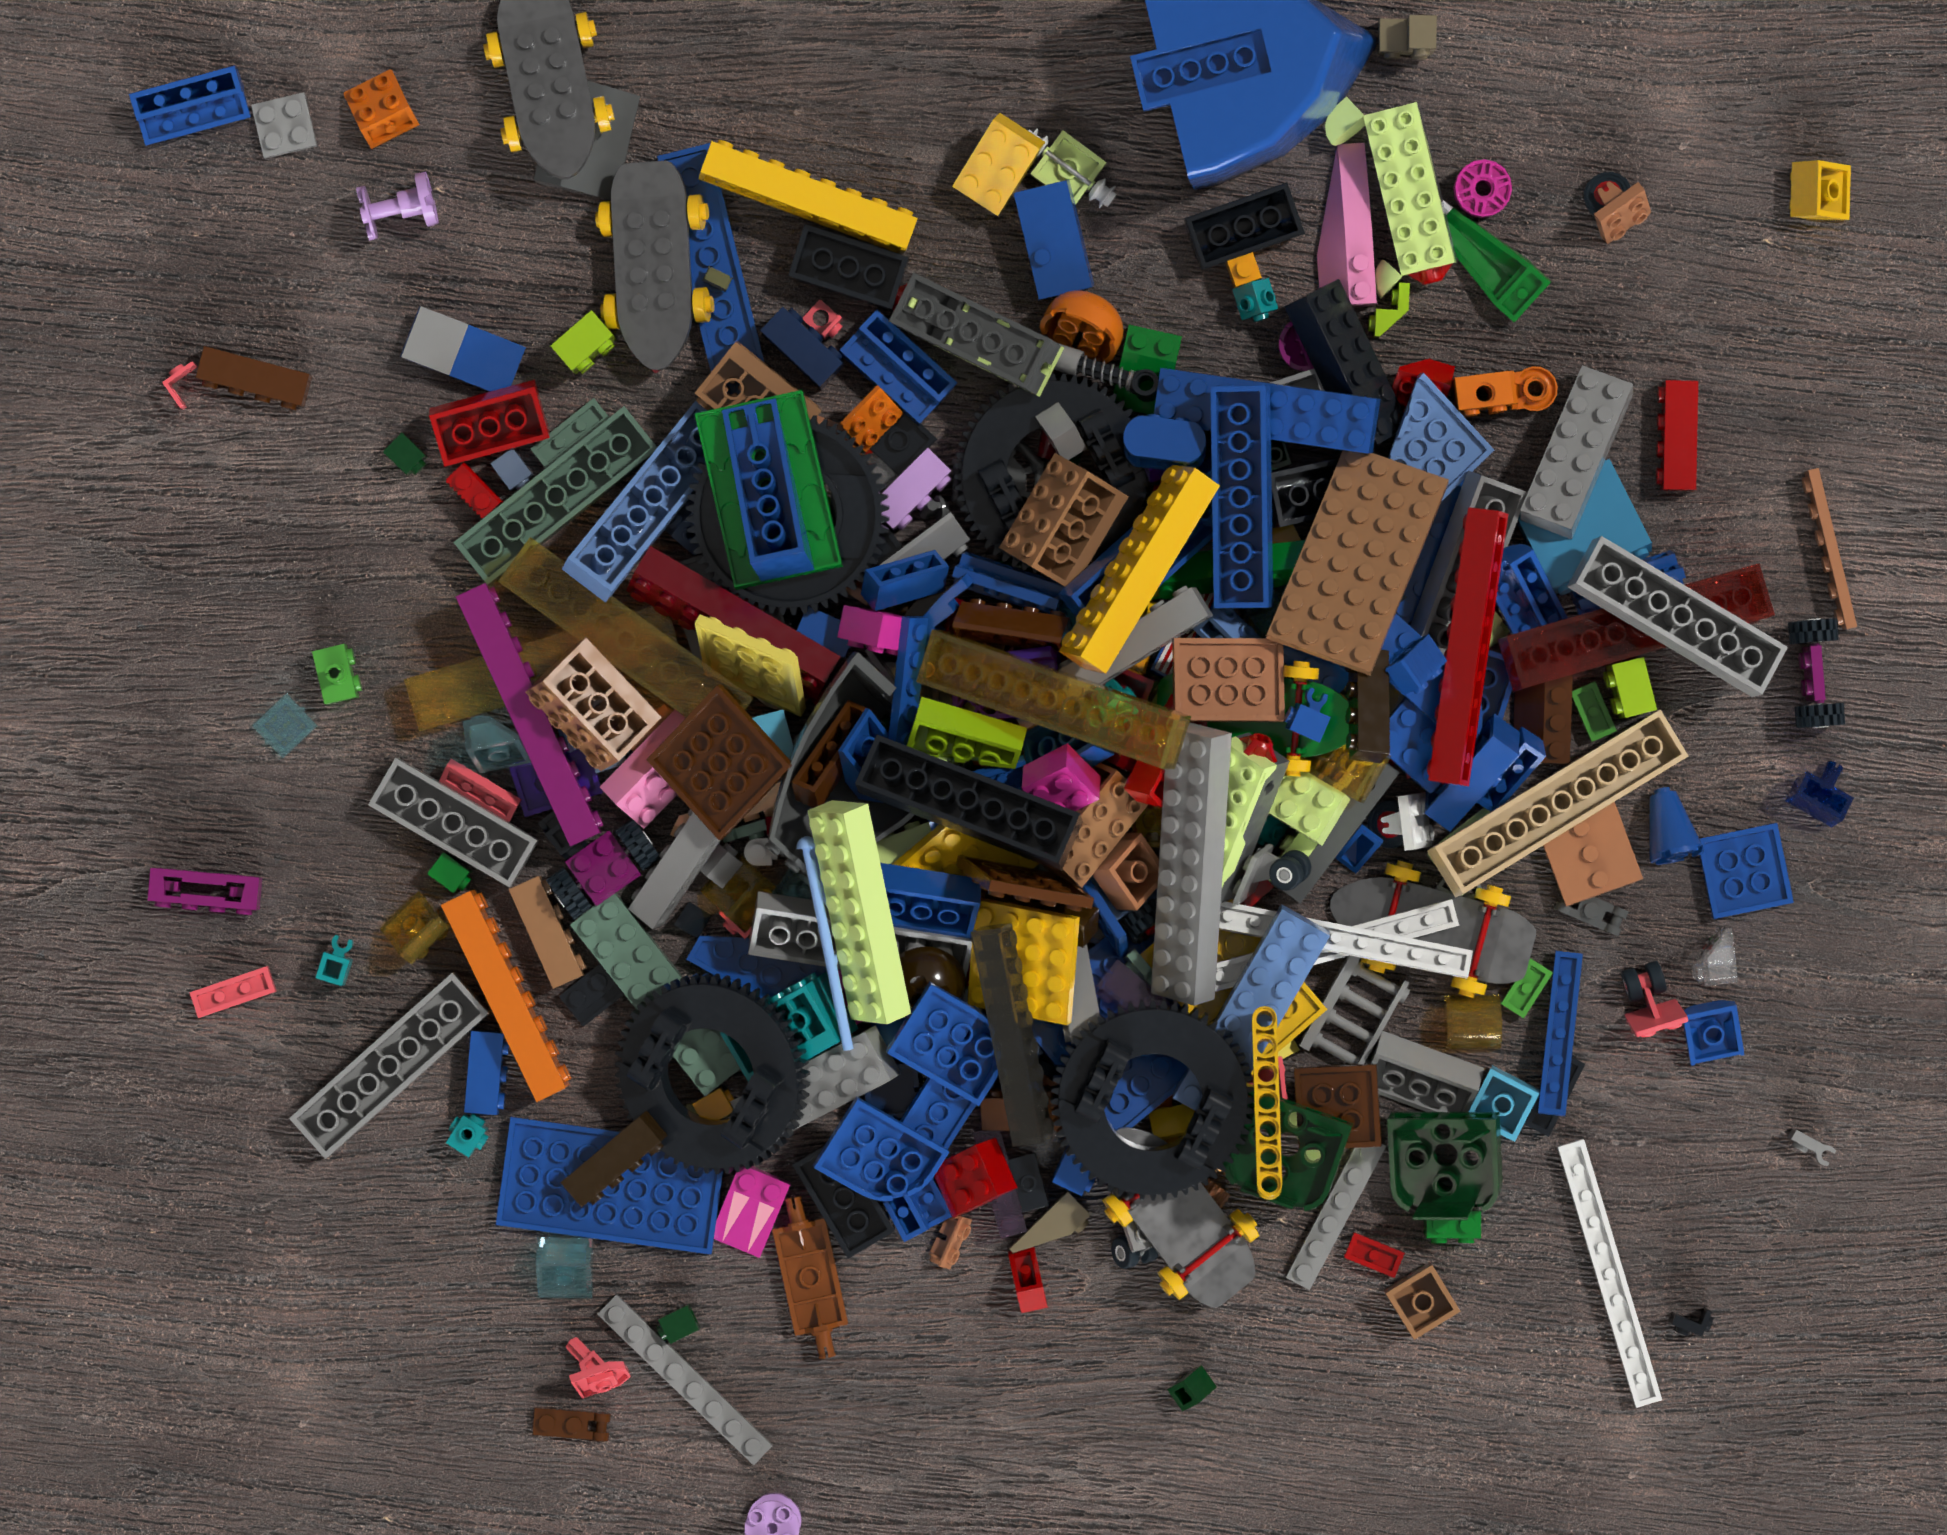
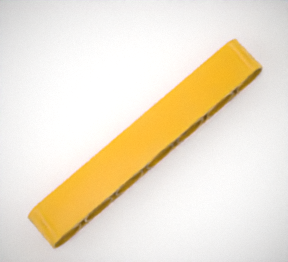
[1252,1006,1282,1200]

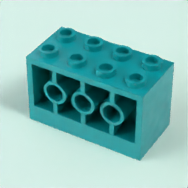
[720,972,859,1082]

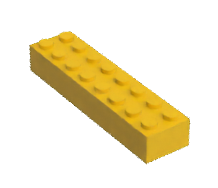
[698,140,918,255]
[1059,465,1220,674]

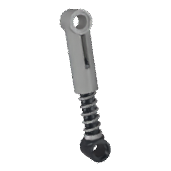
[1054,343,1159,402]

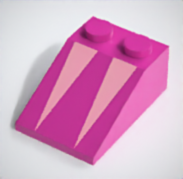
[714,1166,791,1258]

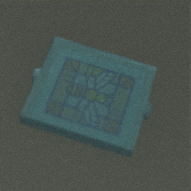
[252,693,318,758]

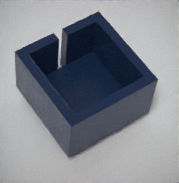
[865,1062,920,1119]

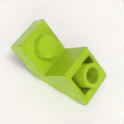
[1368,283,1410,338]

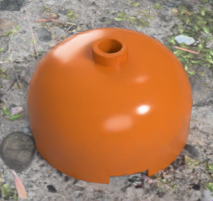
[1040,290,1124,364]

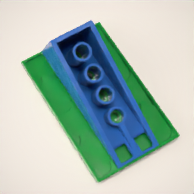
[695,390,843,590]

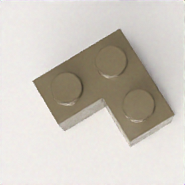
[1377,15,1437,60]

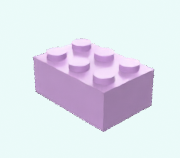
[882,448,951,531]

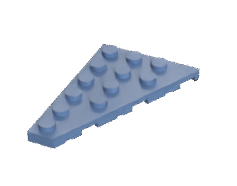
[1388,372,1494,500]

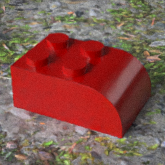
[934,1138,1018,1218]

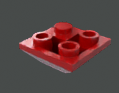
[1392,359,1455,412]

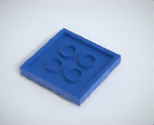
[1699,823,1794,919]

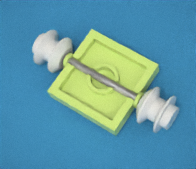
[1028,129,1117,208]

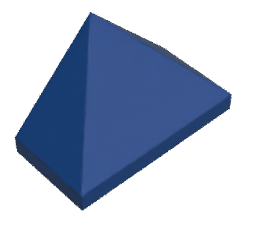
[1335,824,1384,874]

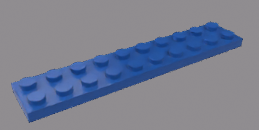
[657,143,764,402]

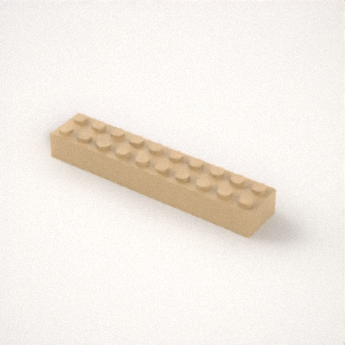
[1427,709,1688,898]

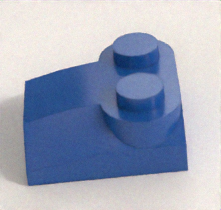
[1682,1000,1745,1066]

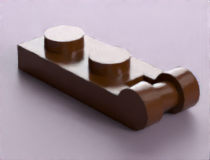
[532,1407,611,1441]

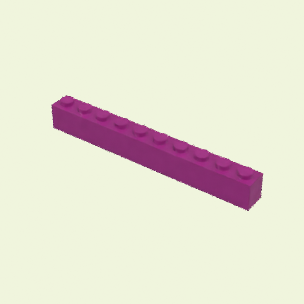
[456,583,604,846]

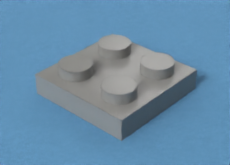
[251,92,318,159]

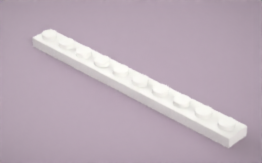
[1215,899,1459,992]
[1219,901,1473,979]
[1557,1139,1662,1408]

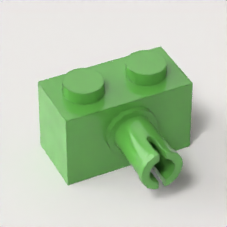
[312,644,362,705]

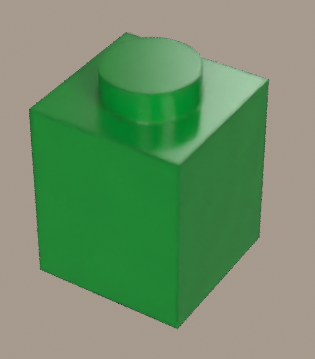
[427,852,472,893]

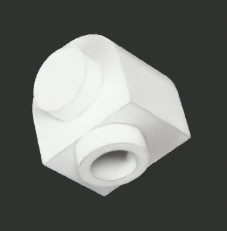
[744,838,777,866]

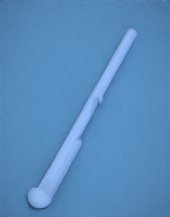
[797,836,854,1051]

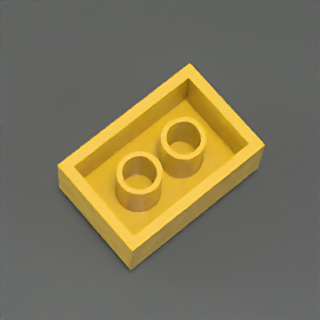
[952,113,1045,216]

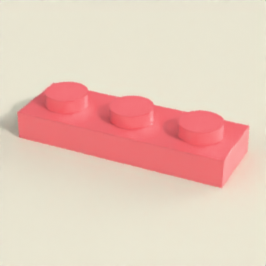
[439,759,522,822]
[189,966,277,1018]

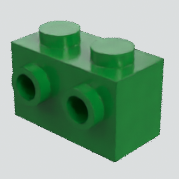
[1424,1208,1481,1243]

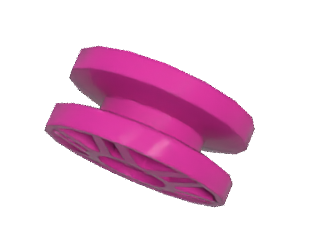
[1453,159,1512,218]

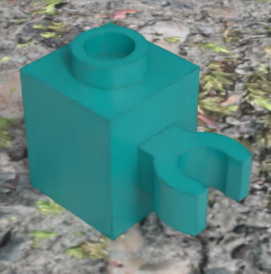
[316,935,354,986]

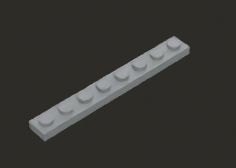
[597,1294,773,1465]

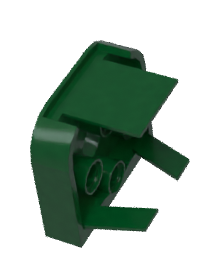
[1224,1091,1354,1211]
[1387,1112,1503,1220]

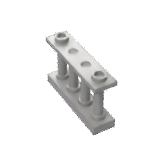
[1298,955,1411,1065]

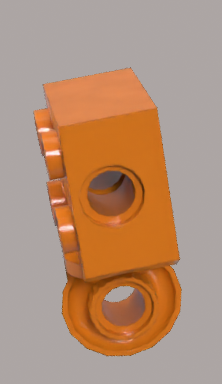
[1451,366,1558,418]

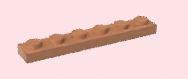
[1802,468,1857,630]

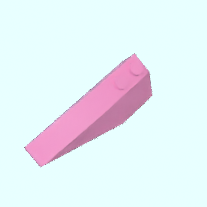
[1317,143,1377,307]

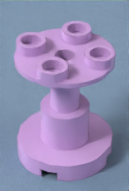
[356,172,439,240]
[745,1492,801,1535]

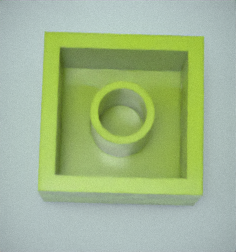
[551,310,616,375]
[1603,657,1657,719]

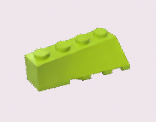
[906,696,1027,769]

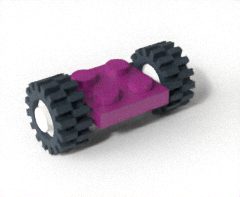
[1788,618,1845,728]
[546,819,661,920]

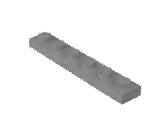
[1285,1144,1386,1290]

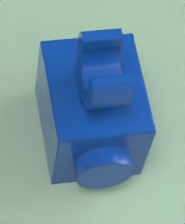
[1284,687,1331,743]

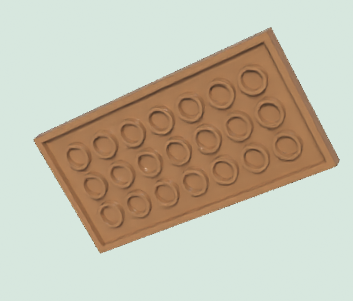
[1267,450,1449,676]

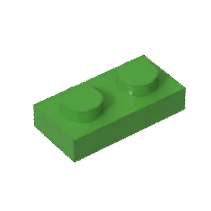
[1572,681,1617,742]
[1500,958,1553,1018]

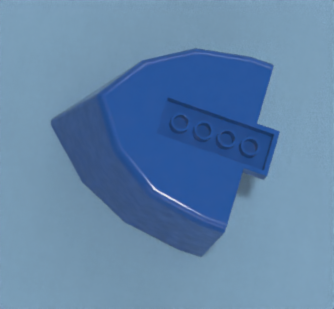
[1130,0,1378,190]

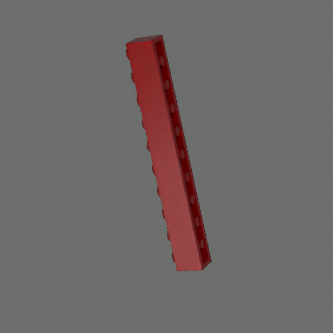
[1427,507,1509,787]

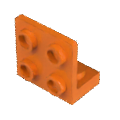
[344,69,420,149]
[840,386,904,452]

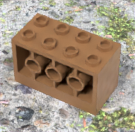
[695,341,822,420]
[999,453,1129,587]
[525,638,662,771]
[1041,763,1148,888]

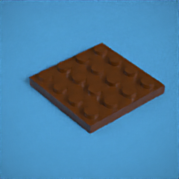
[646,684,792,840]
[956,855,1094,911]

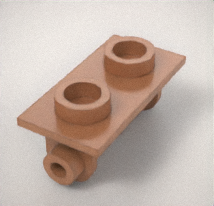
[929,1216,972,1269]

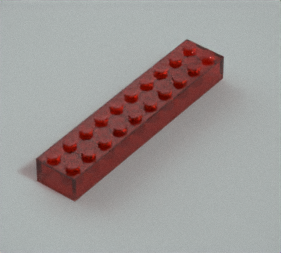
[1498,563,1775,692]

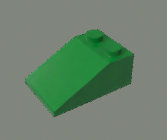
[1113,325,1182,415]

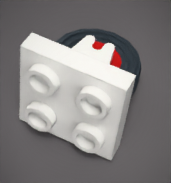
[1367,792,1434,851]

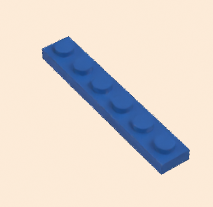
[888,616,928,745]
[1538,951,1583,1117]

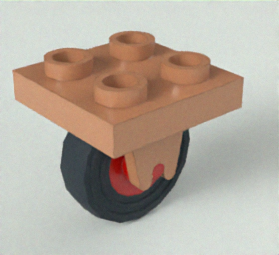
[1584,172,1651,244]

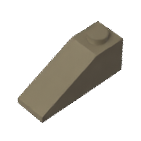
[1009,1191,1090,1253]

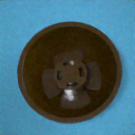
[899,947,966,1017]

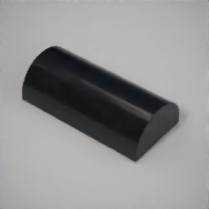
[1184,182,1305,270]

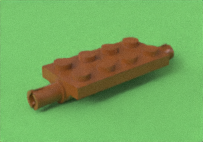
[772,1195,849,1359]

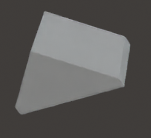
[1035,402,1087,460]

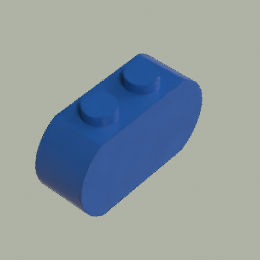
[1123,414,1206,470]

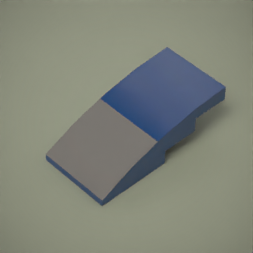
[400,306,526,392]

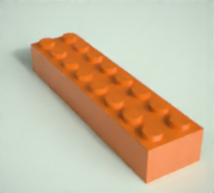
[441,890,572,1102]

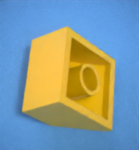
[1790,160,1851,220]

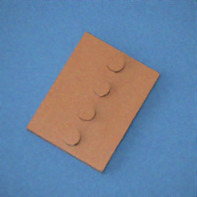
[1172,638,1285,722]
[1543,802,1643,907]

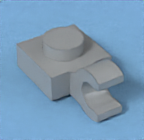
[1787,1128,1836,1166]

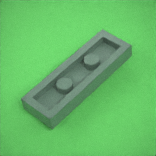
[530,398,609,468]

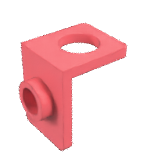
[803,300,843,340]
[162,361,198,410]
[718,910,751,939]

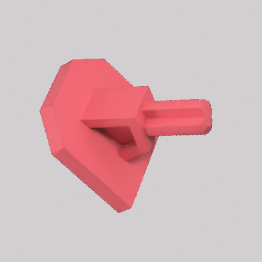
[566,1337,631,1399]

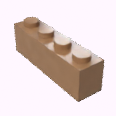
[509,875,587,989]

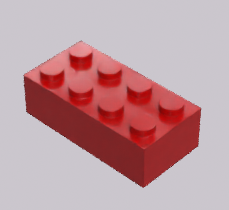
[429,379,550,467]

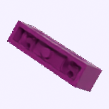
[147,867,263,915]

